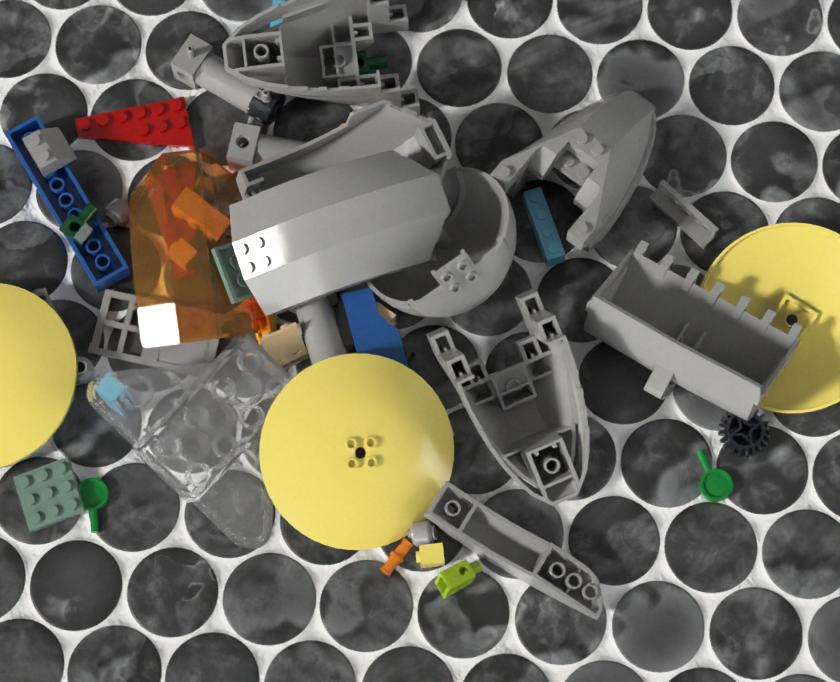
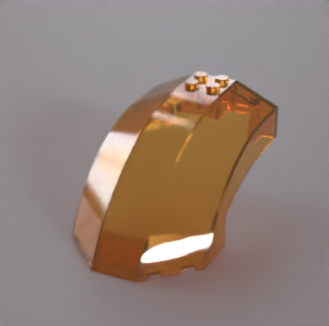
[129,149,259,348]

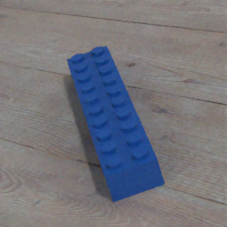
[5,115,131,293]

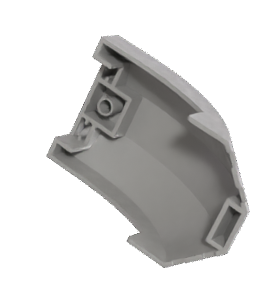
[236,99,452,200]
[229,150,451,316]

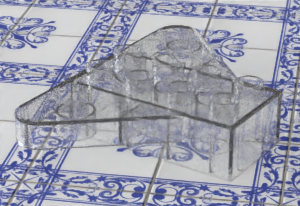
[87,333,292,549]

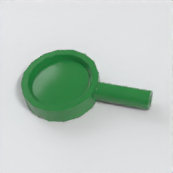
[696,449,733,502]
[78,478,109,533]

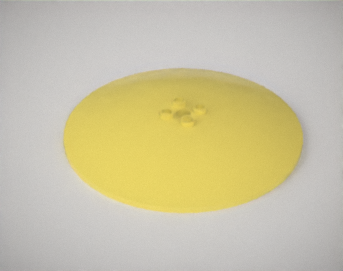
[700,222,840,414]
[0,283,77,469]
[259,353,454,550]

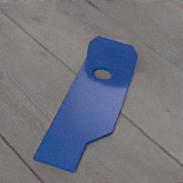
[341,287,408,367]

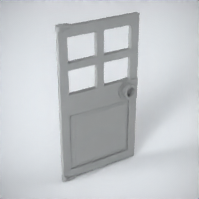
[88,289,226,380]

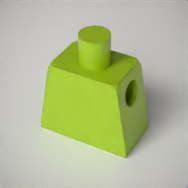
[434,559,482,599]

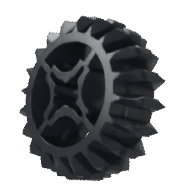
[718,409,771,458]

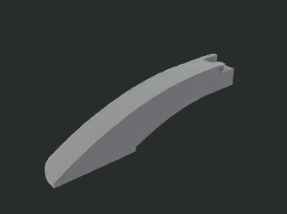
[423,481,603,620]

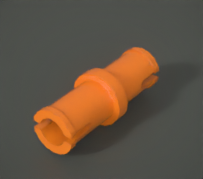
[380,538,414,577]

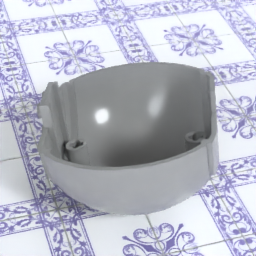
[366,166,517,318]

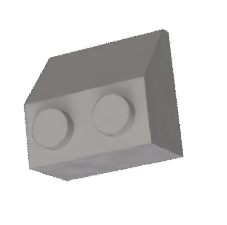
[22,127,77,177]

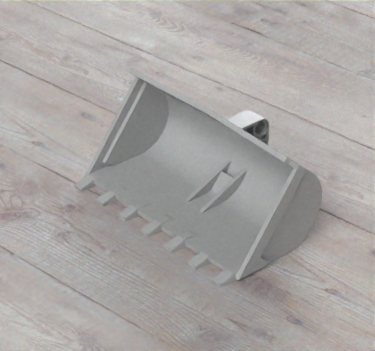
[584,240,803,422]

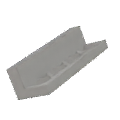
[648,179,719,249]

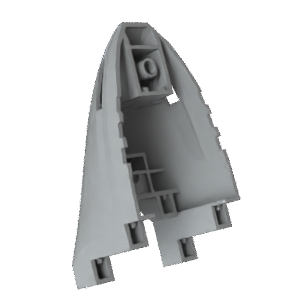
[222,0,420,115]
[490,91,657,253]
[426,289,589,506]

